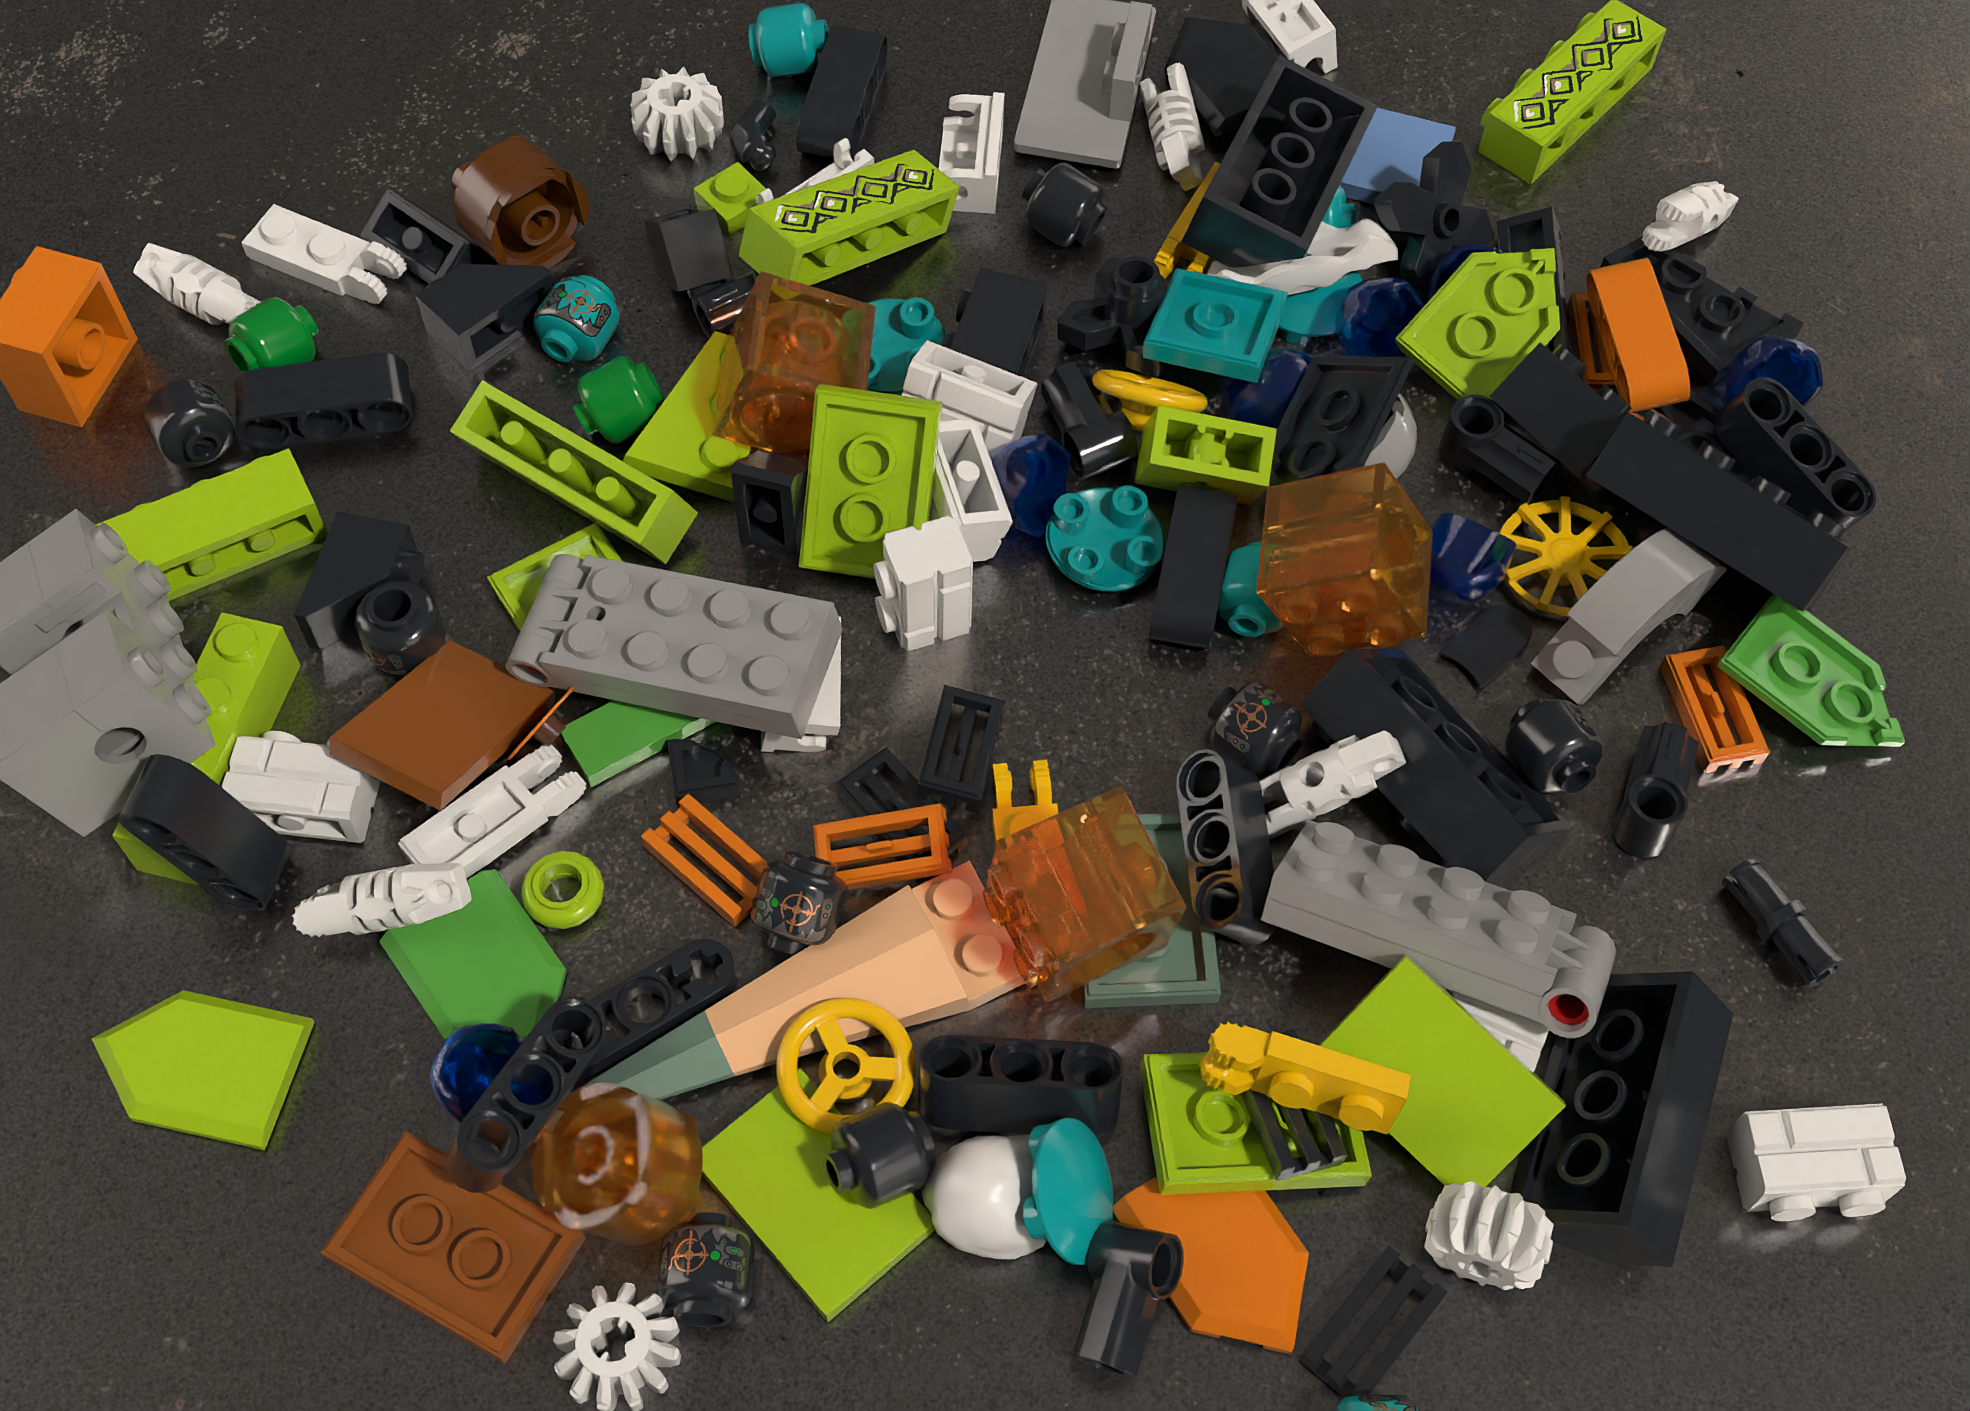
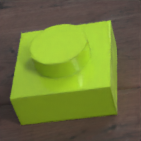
[693,162,766,236]

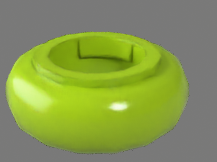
[521,851,604,929]

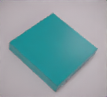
[1143,269,1288,383]

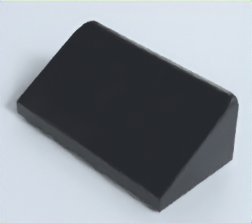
[360,188,487,284]

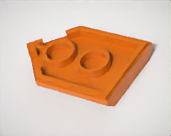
[1113,1176,1309,1355]

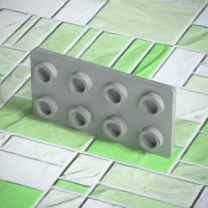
[1014,0,1156,168]

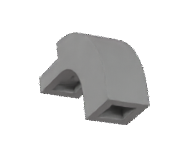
[1531,528,1727,705]

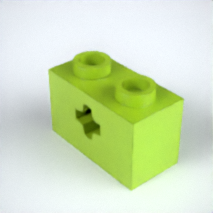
[1134,405,1277,506]

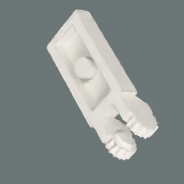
[242,204,406,305]
[398,744,587,880]

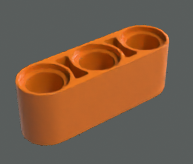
[1586,258,1690,413]

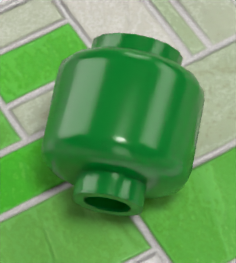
[224,297,319,374]
[573,356,665,444]

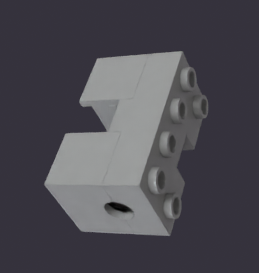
[0,509,215,837]

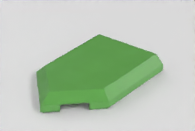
[1716,593,1905,747]
[379,869,567,1053]

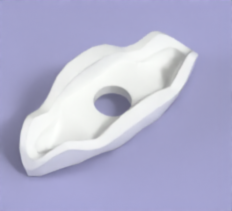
[1207,219,1398,295]

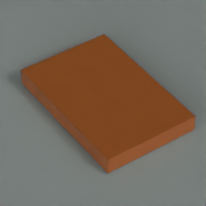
[330,640,556,810]
[320,1131,586,1365]

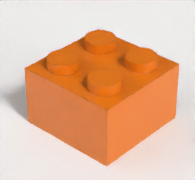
[0,246,138,428]

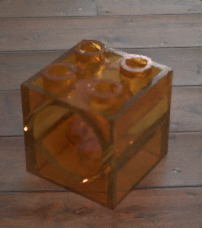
[712,271,876,462]
[1256,462,1433,657]
[982,786,1187,1003]

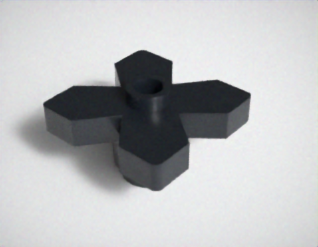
[1374,141,1495,297]
[1057,256,1169,377]

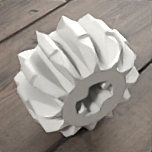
[630,67,724,161]
[1424,1181,1554,1290]
[553,1282,681,1411]

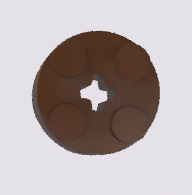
[451,135,589,269]

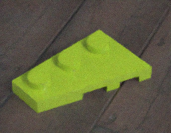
[623,331,770,502]

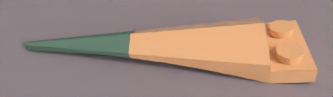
[491,860,1031,1152]

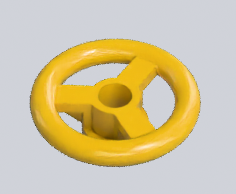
[1092,370,1208,432]
[776,998,916,1135]

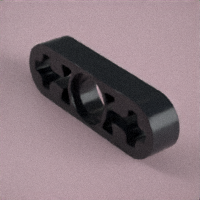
[553,939,737,1079]

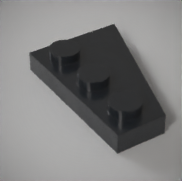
[1600,236,1804,386]

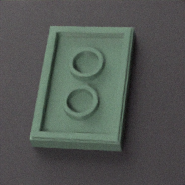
[1070,813,1221,1008]

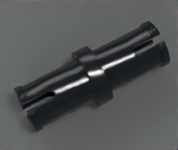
[1722,858,1845,988]

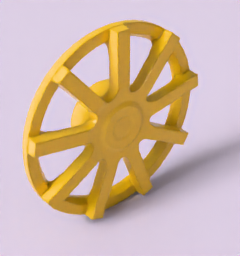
[1495,496,1633,617]

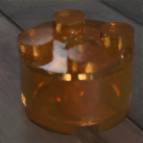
[533,1082,703,1246]

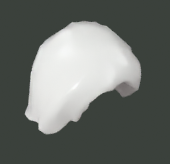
[922,1135,1047,1259]

